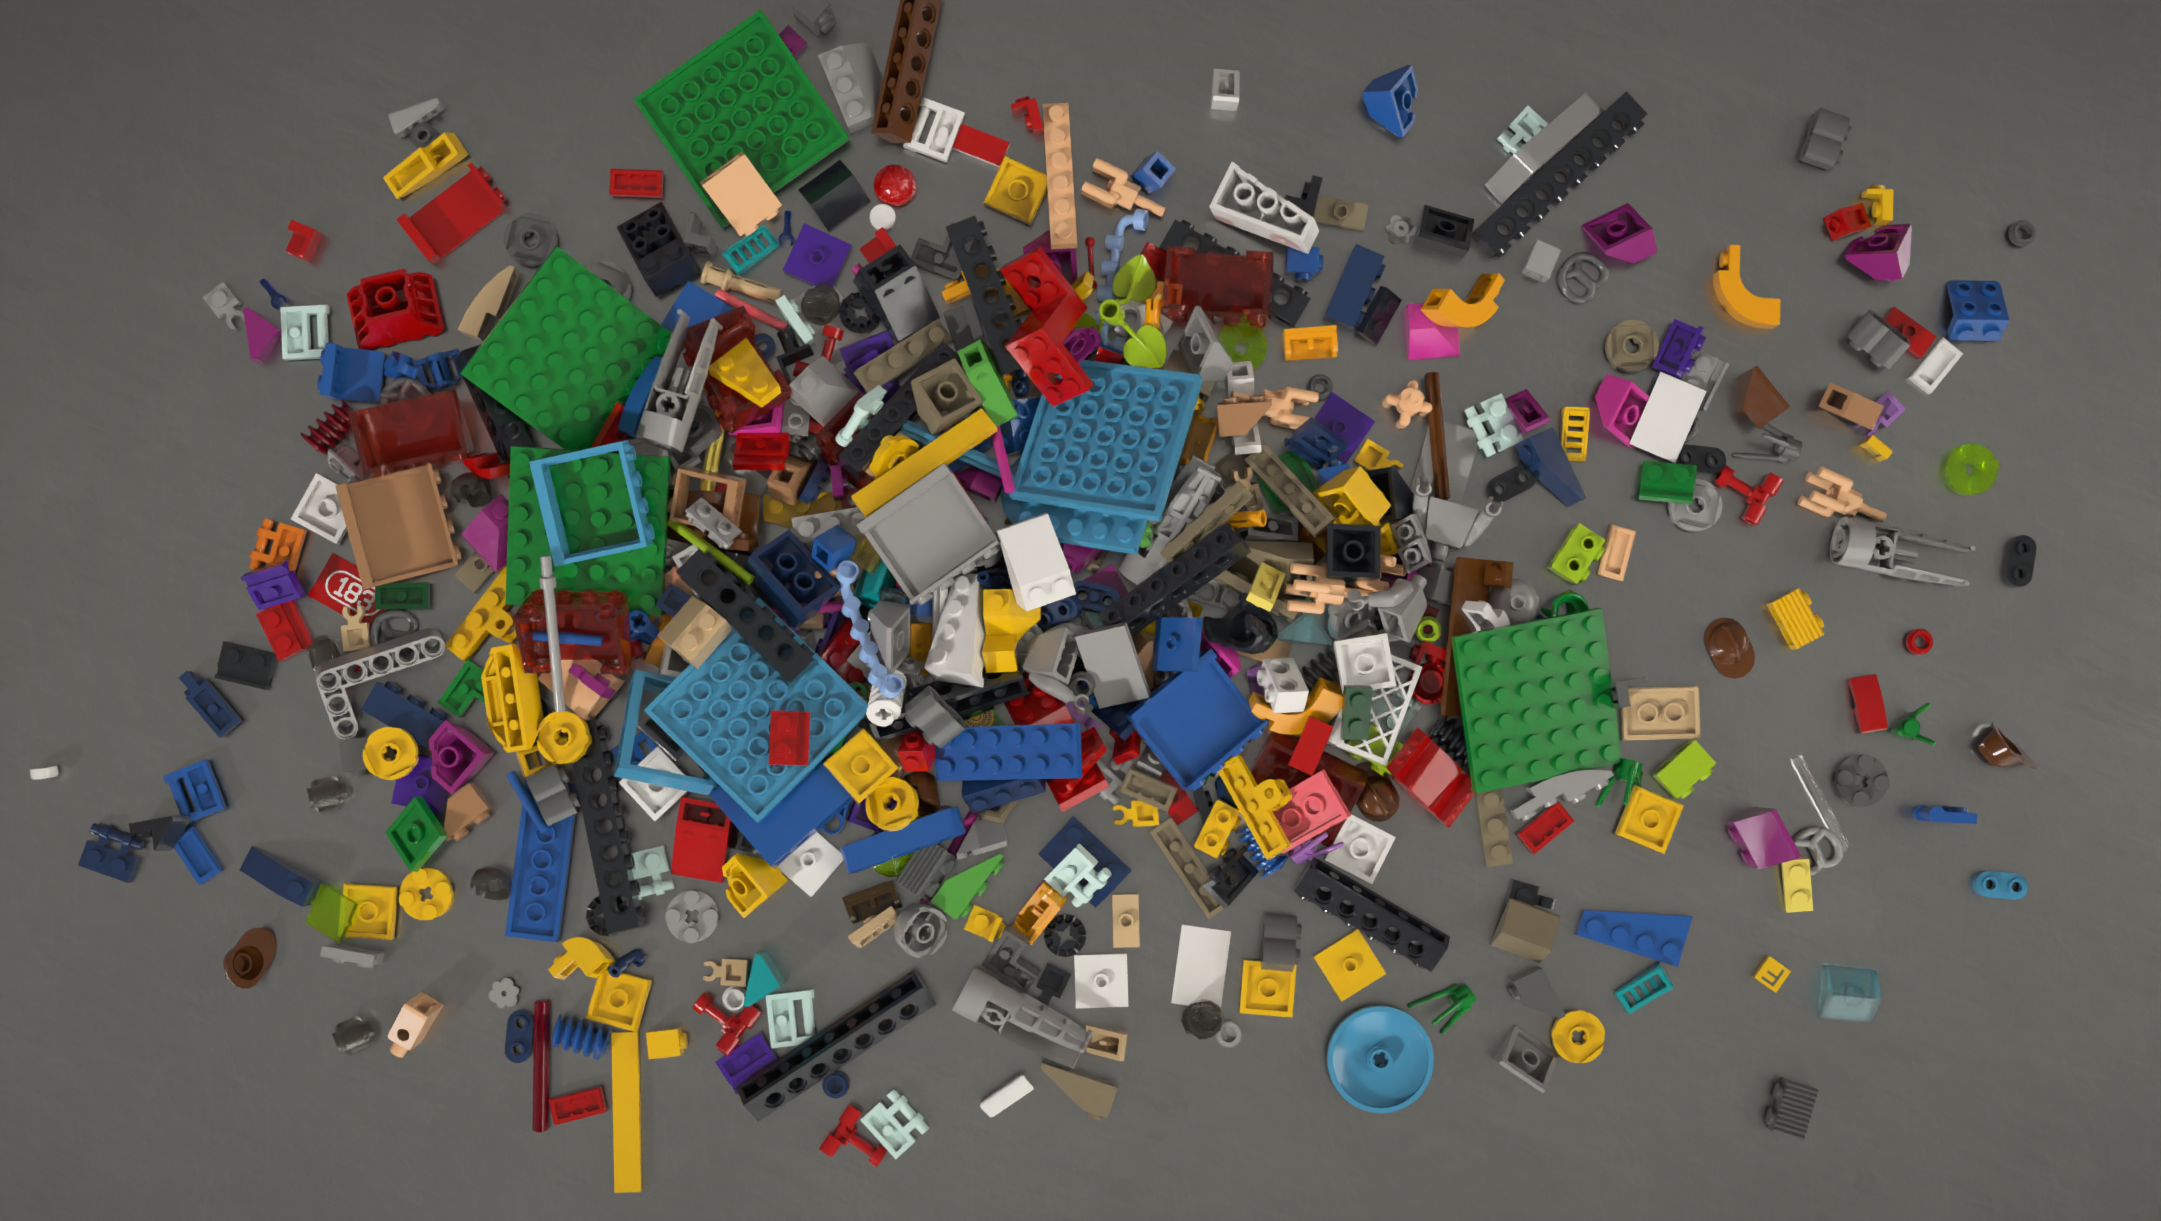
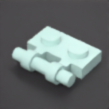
[1497,106,1548,174]
[1464,393,1524,457]
[1044,844,1112,907]
[612,845,675,902]
[860,1089,930,1159]

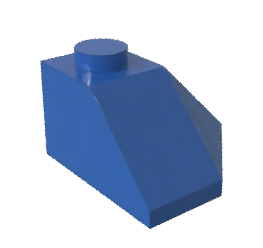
[1363,65,1418,137]

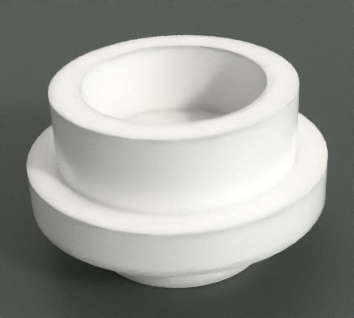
[722,986,746,1012]

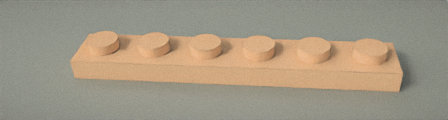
[1042,103,1078,249]

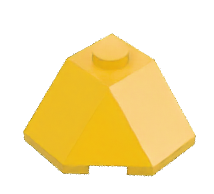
[983,589,1041,643]
[722,853,788,918]

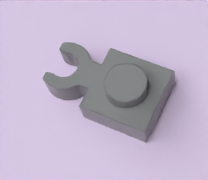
[202,282,245,331]

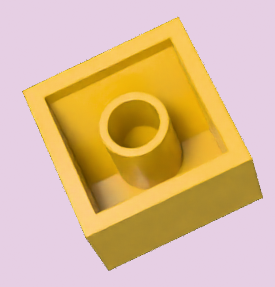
[1312,466,1391,526]

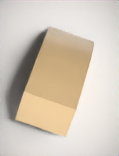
[458,265,520,341]

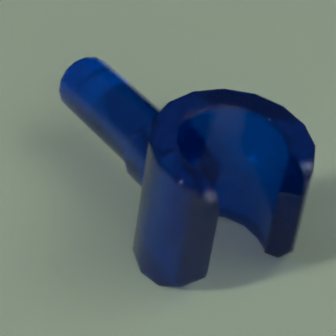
[778,211,796,246]
[259,278,289,310]

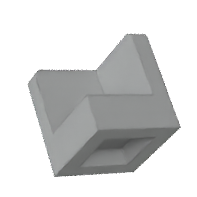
[1521,239,1561,283]

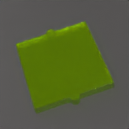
[305,883,358,943]

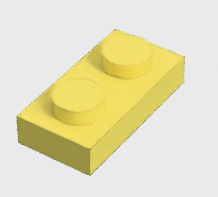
[1246,562,1286,612]
[1781,857,1813,913]

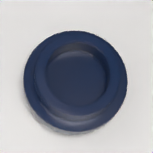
[822,1071,849,1098]

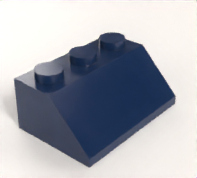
[744,529,841,629]
[1038,816,1132,908]

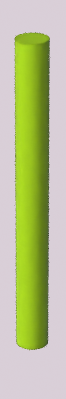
[667,520,755,585]

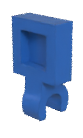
[383,351,419,379]

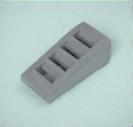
[388,98,445,138]

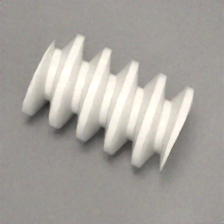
[866,670,907,727]

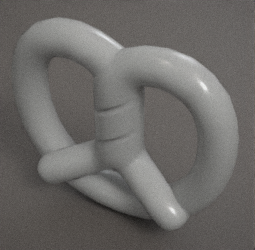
[1792,826,1843,875]

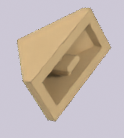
[1084,1025,1127,1061]

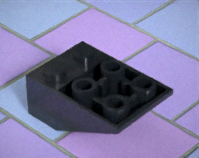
[617,201,701,297]
[853,244,940,343]

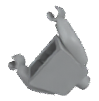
[1412,478,1503,562]
[1347,574,1427,642]
[1018,623,1092,714]

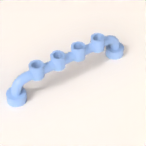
[1093,209,1149,359]
[836,560,904,698]

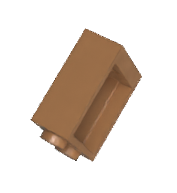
[668,466,747,527]

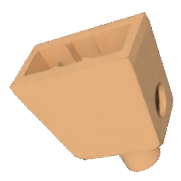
[388,991,444,1058]

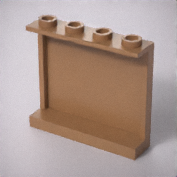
[335,463,462,590]

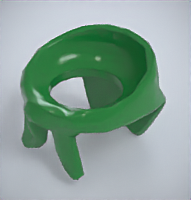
[1541,590,1589,617]

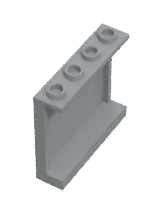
[856,463,1001,606]

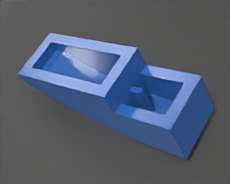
[618,356,661,437]

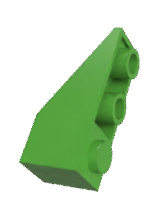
[957,340,1018,427]
[931,853,1004,920]

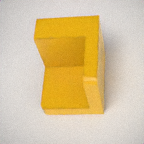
[982,634,1018,673]

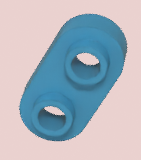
[1972,871,2028,900]

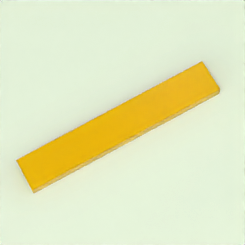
[851,408,998,518]
[611,1031,642,1193]

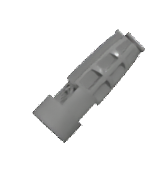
[635,309,723,453]
[1119,455,1221,586]
[1830,517,1976,587]
[952,967,1093,1071]

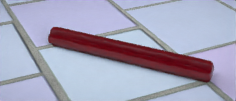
[532,1000,550,1133]

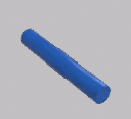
[533,630,604,646]
[506,770,550,834]

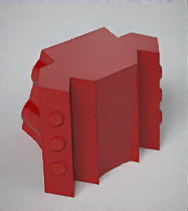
[346,269,444,351]
[1386,727,1475,828]

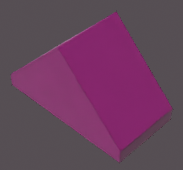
[243,308,282,363]
[1505,389,1550,435]
[1082,564,1129,598]

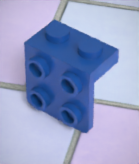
[1947,280,2009,341]
[317,343,386,404]
[1000,398,1040,456]

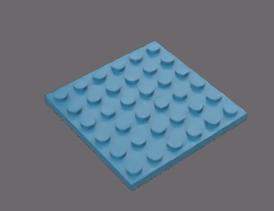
[1009,360,1203,521]
[644,597,868,824]

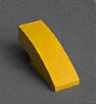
[383,132,469,199]

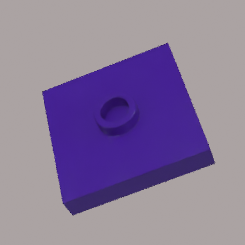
[783,223,852,293]
[1315,392,1375,464]
[391,755,449,814]

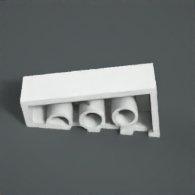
[1209,162,1319,254]
[924,573,986,688]

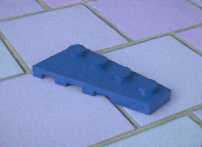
[1575,910,1693,967]

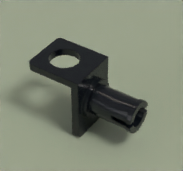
[776,327,814,386]

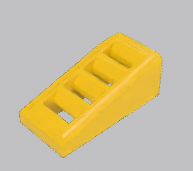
[1560,407,1590,462]
[516,736,567,778]

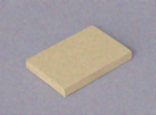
[1619,686,1701,741]

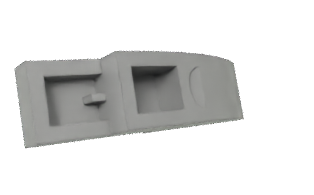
[1509,770,1614,821]

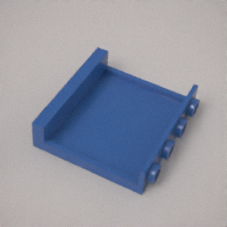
[1124,649,1269,791]
[709,761,854,869]

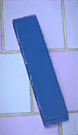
[840,807,966,874]

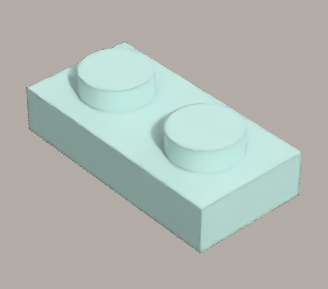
[775,295,815,345]

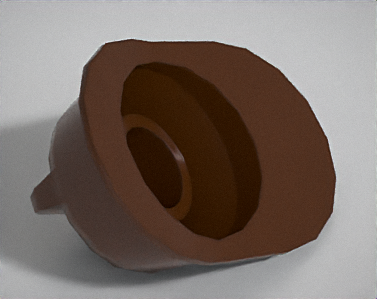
[1704,617,1755,679]
[1978,722,2037,769]
[1347,762,1400,822]
[223,928,277,989]

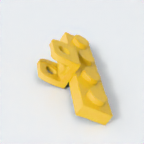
[445,566,524,662]
[1218,754,1292,860]

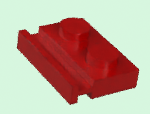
[732,432,791,470]
[256,600,316,661]
[769,710,811,766]

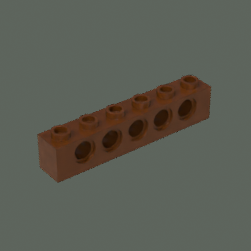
[871,0,942,143]

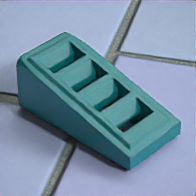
[721,225,781,276]
[1614,962,1674,1014]

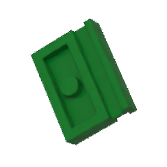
[1639,461,1697,504]

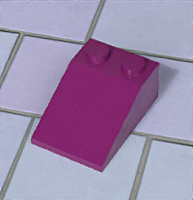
[1727,807,1802,869]

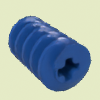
[1235,825,1288,879]
[552,1014,612,1060]

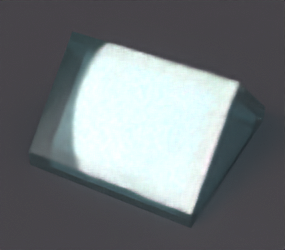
[1277,612,1332,646]
[1818,964,1882,1023]

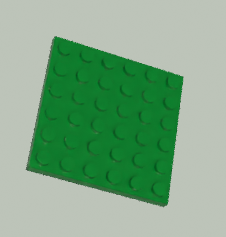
[633,9,851,229]
[460,246,684,450]
[505,446,670,616]
[1451,608,1622,793]

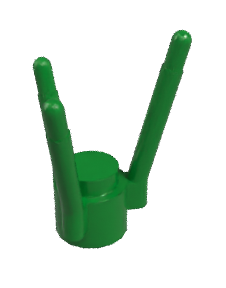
[1891,703,1936,746]
[1596,758,1643,807]
[1407,983,1477,1034]

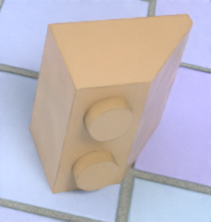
[658,596,733,669]

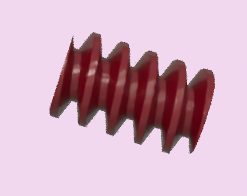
[300,398,361,455]

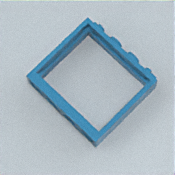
[529,440,655,567]
[614,669,718,795]

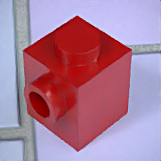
[898,730,936,772]

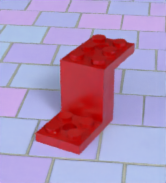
[1000,246,1094,407]
[1004,672,1109,812]

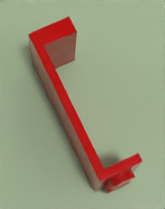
[396,163,508,265]

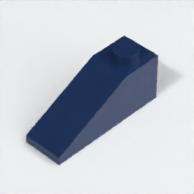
[1516,427,1586,507]
[240,846,323,907]

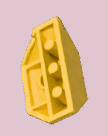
[481,644,544,753]

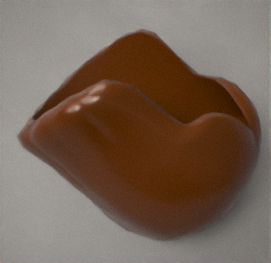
[902,771,941,816]

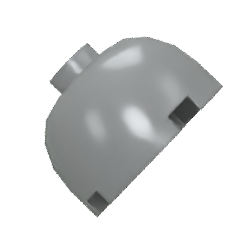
[1488,578,1540,624]
[894,903,947,958]

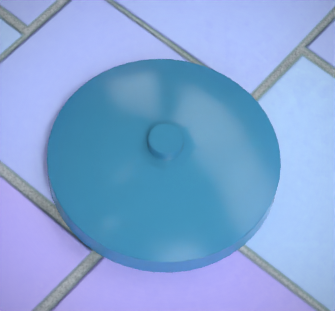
[1327,1005,1434,1113]

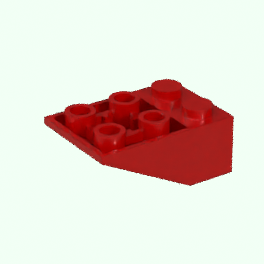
[671,796,734,883]

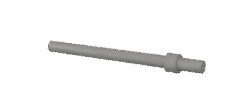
[539,555,566,712]

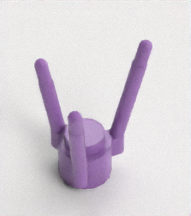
[1289,832,1345,865]

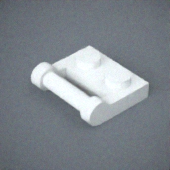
[903,98,965,163]

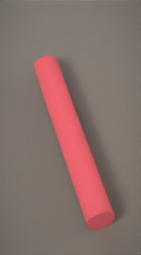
[715,289,789,333]

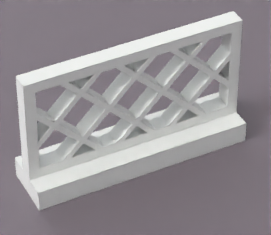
[1327,655,1422,766]

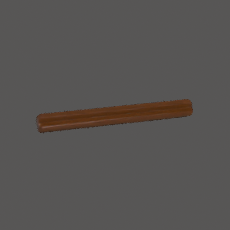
[1425,372,1450,501]

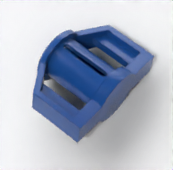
[412,349,462,390]
[608,608,660,645]

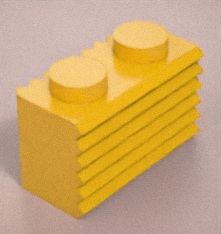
[1766,588,1824,650]

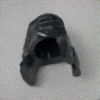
[1203,592,1278,654]

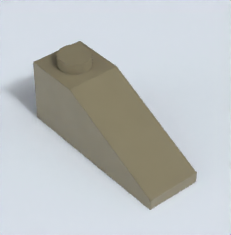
[1040,1060,1118,1120]

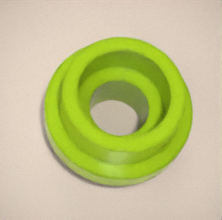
[1415,616,1442,643]

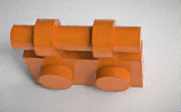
[249,518,307,573]

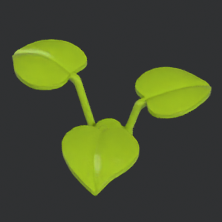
[1074,254,1167,368]

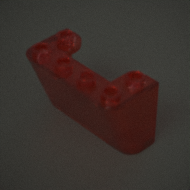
[1162,246,1274,328]
[683,305,792,434]
[348,390,475,478]
[513,589,632,674]

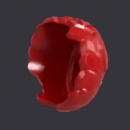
[873,165,917,206]
[1409,662,1445,705]

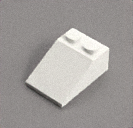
[997,513,1076,611]

